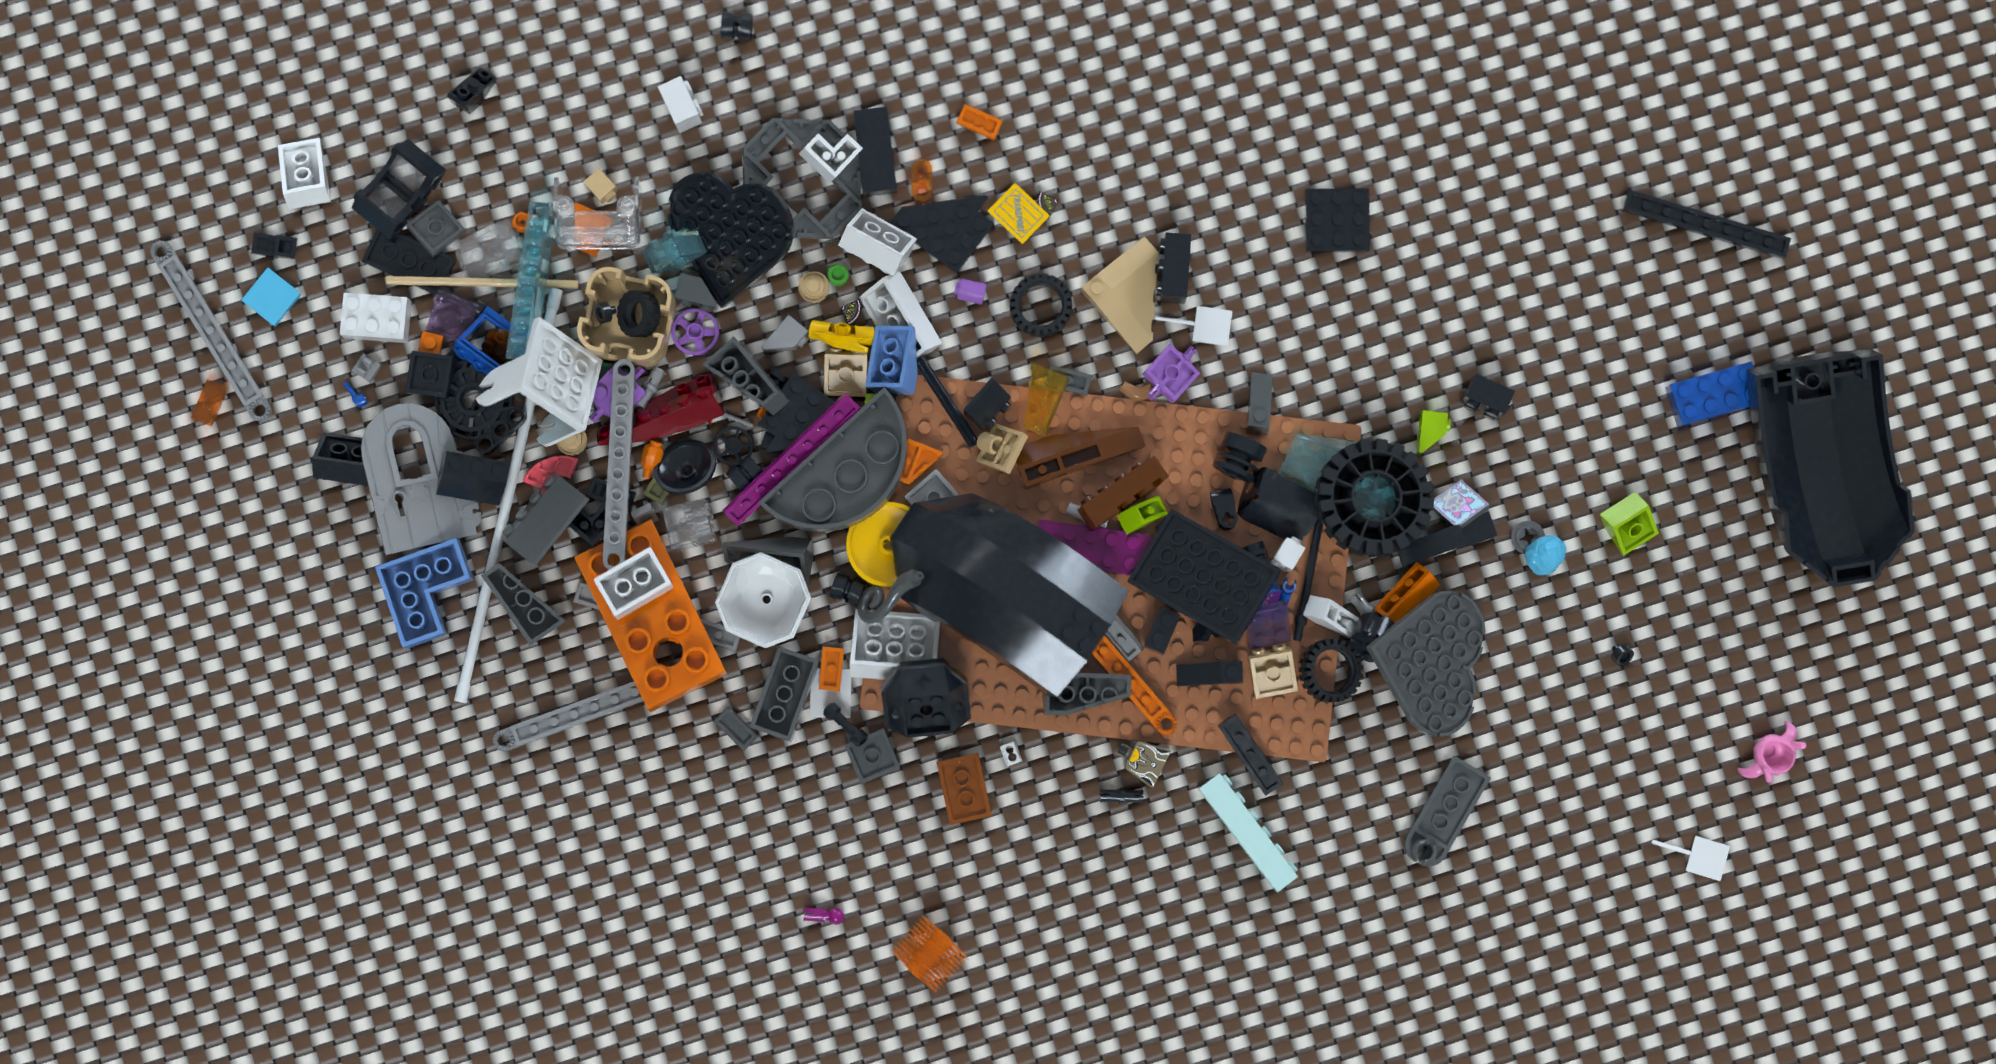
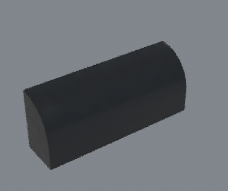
[853,106,897,195]

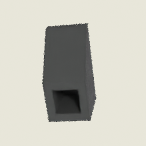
[675,273,718,312]

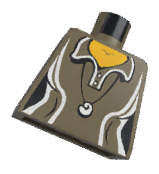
[1116,741,1171,788]

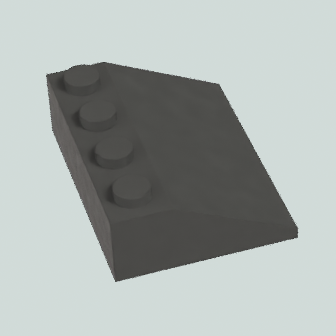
[501,472,589,567]

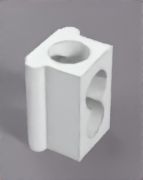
[1000,741,1022,767]

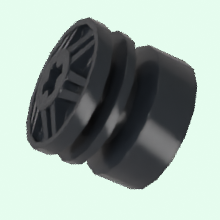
[1212,432,1267,483]

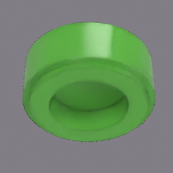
[828,264,849,286]

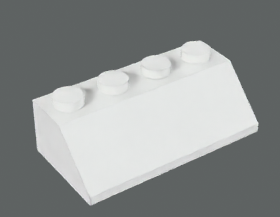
[859,271,942,358]

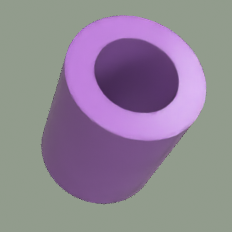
[954,279,987,305]

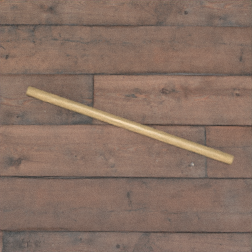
[386,276,579,289]

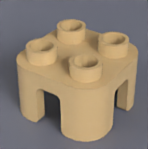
[577,267,676,367]

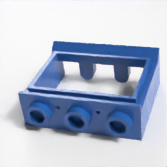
[453,306,529,375]

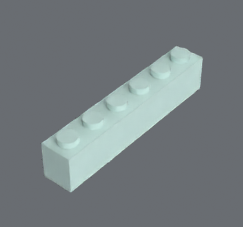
[1198,773,1298,892]

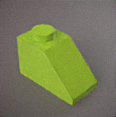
[1416,410,1451,455]
[1117,495,1168,535]

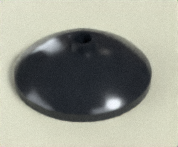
[654,439,716,495]

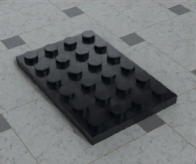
[1127,509,1281,645]

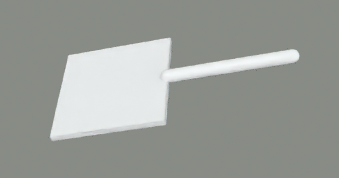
[1155,306,1232,346]
[1651,836,1730,881]

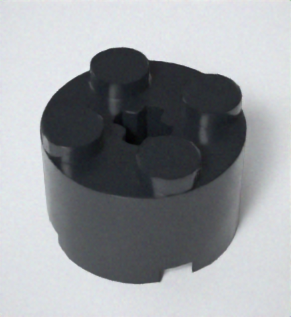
[1349,612,1395,663]

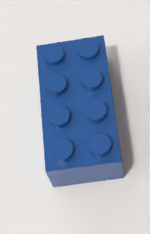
[1665,361,1754,428]

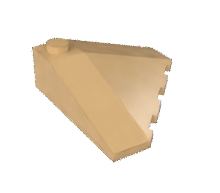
[1081,236,1158,354]

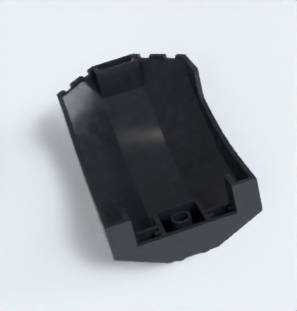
[1747,349,1915,587]
[889,493,1129,697]

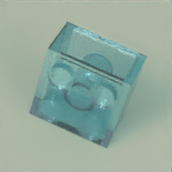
[642,228,707,274]

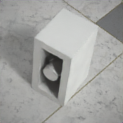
[1271,536,1305,574]

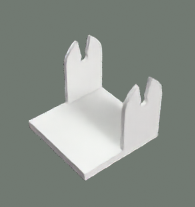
[475,317,603,447]

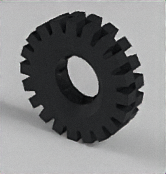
[1314,438,1434,557]

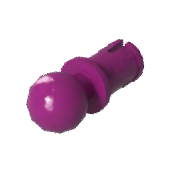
[803,907,845,925]

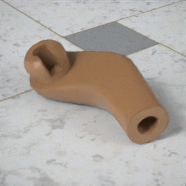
[1119,381,1160,401]

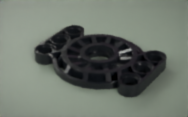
[434,348,527,455]

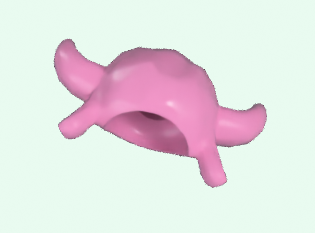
[1737,721,1806,783]

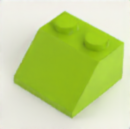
[1600,492,1659,556]

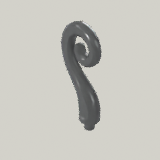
[857,569,924,624]

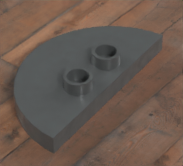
[758,387,908,532]

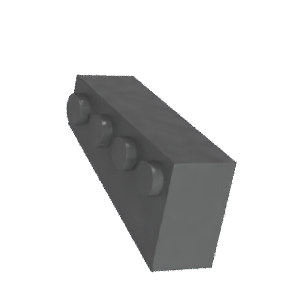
[702,336,789,415]
[481,563,566,646]

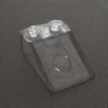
[452,219,526,278]

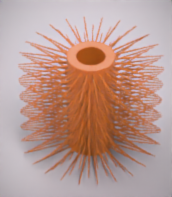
[891,915,967,993]

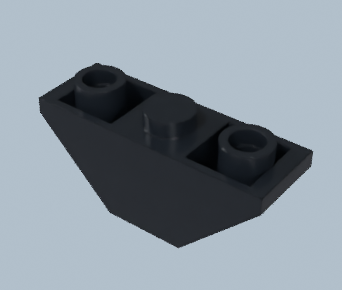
[447,67,497,115]

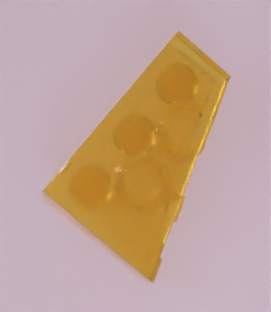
[1024,362,1070,437]

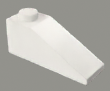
[1303,595,1359,639]

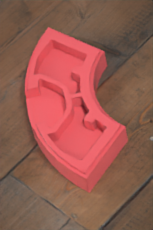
[523,456,579,489]

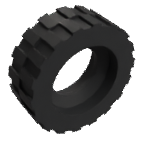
[616,290,661,337]

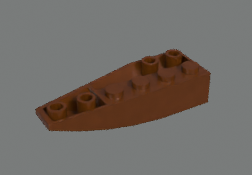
[1016,427,1146,489]

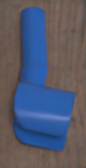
[343,382,368,407]

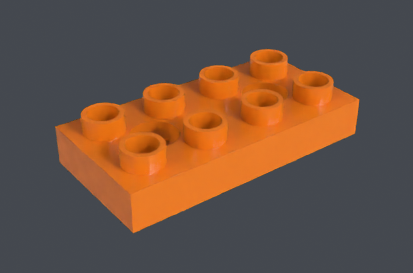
[574,520,727,712]

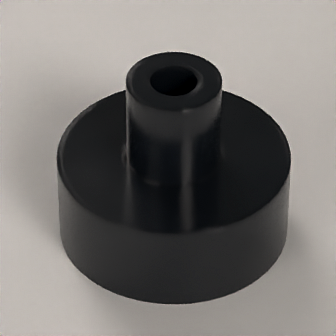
[594,301,617,324]
[1611,644,1634,666]

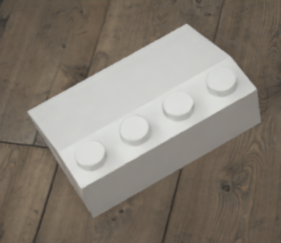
[850,609,940,680]

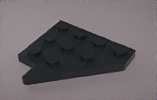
[890,195,995,274]
[757,373,835,454]

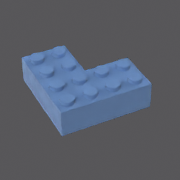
[375,538,474,649]

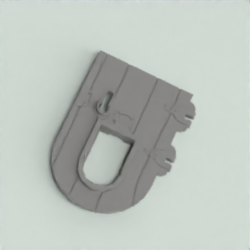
[361,403,482,555]

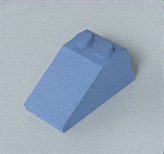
[865,325,918,395]

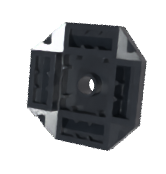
[881,658,971,738]

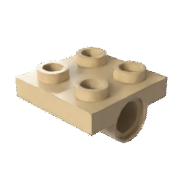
[976,423,1028,474]

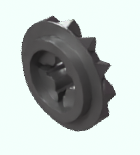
[1511,521,1545,554]

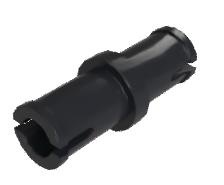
[1100,788,1144,805]

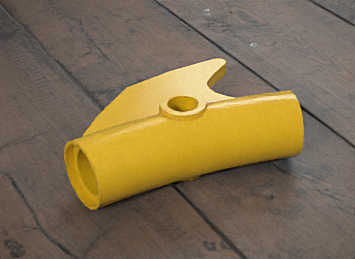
[809,320,875,353]

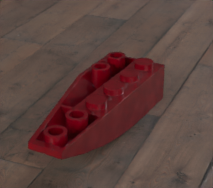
[597,372,724,446]

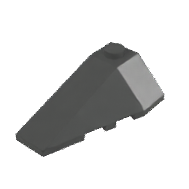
[1042,673,1131,716]

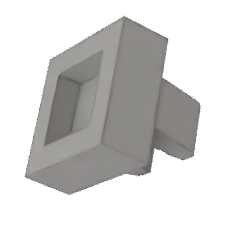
[352,353,382,383]
[631,500,659,526]

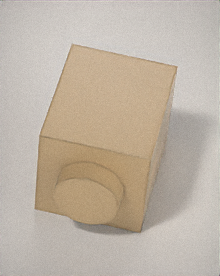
[583,168,618,204]

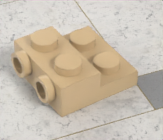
[824,347,868,397]
[1247,643,1298,699]

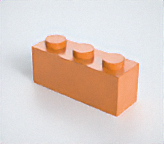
[1373,562,1440,623]

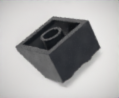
[964,378,1011,431]

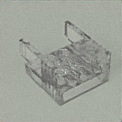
[659,498,717,553]

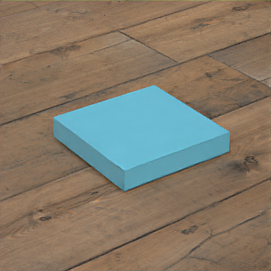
[241,268,302,327]

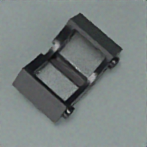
[351,139,446,239]

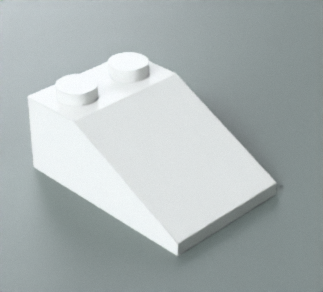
[278,138,331,209]

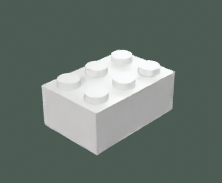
[838,208,917,276]
[340,293,412,343]
[593,547,674,620]

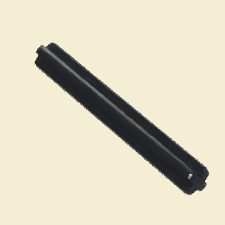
[917,355,977,448]

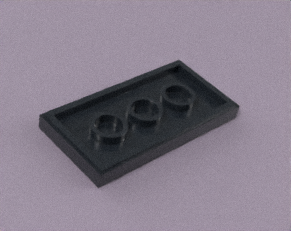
[362,229,457,296]

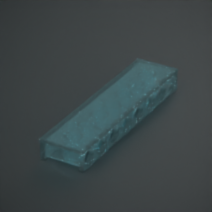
[506,202,556,360]

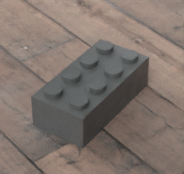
[750,646,820,742]

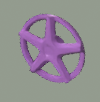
[671,308,719,355]

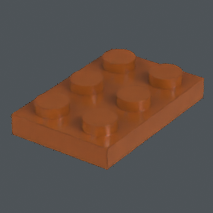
[936,753,992,825]

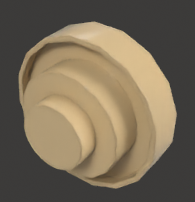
[798,271,830,303]
[557,431,588,456]

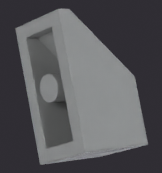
[761,315,809,353]

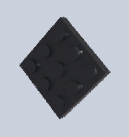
[1305,188,1370,253]

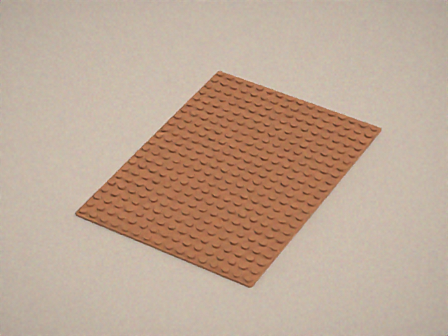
[860,375,1361,762]

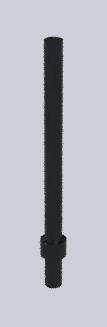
[1293,519,1323,642]

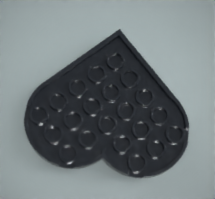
[668,172,794,308]

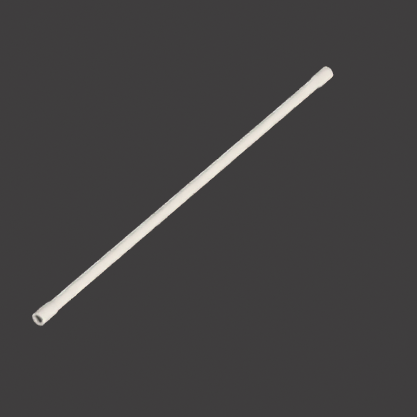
[454,288,563,703]

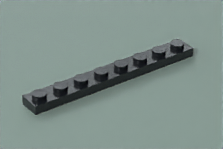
[1622,190,1791,259]

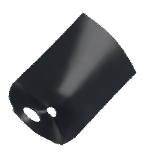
[1238,467,1319,541]

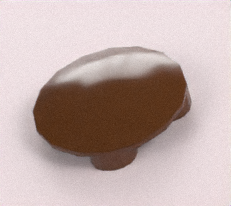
[482,329,522,365]

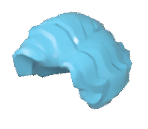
[1524,535,1567,575]

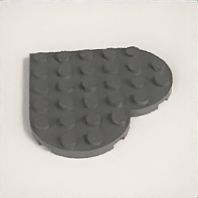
[1366,591,1485,736]

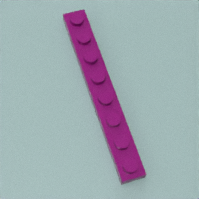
[723,392,861,526]

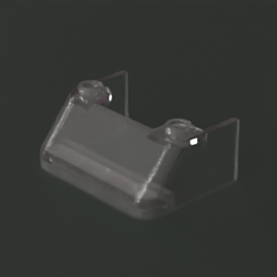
[553,177,642,249]

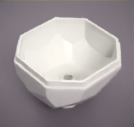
[715,552,811,648]

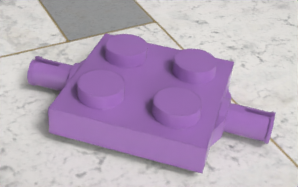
[1142,344,1200,403]
[589,365,647,423]

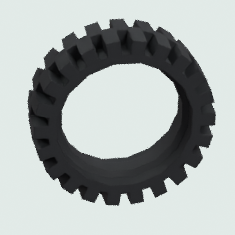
[1010,273,1072,337]
[1298,639,1364,703]

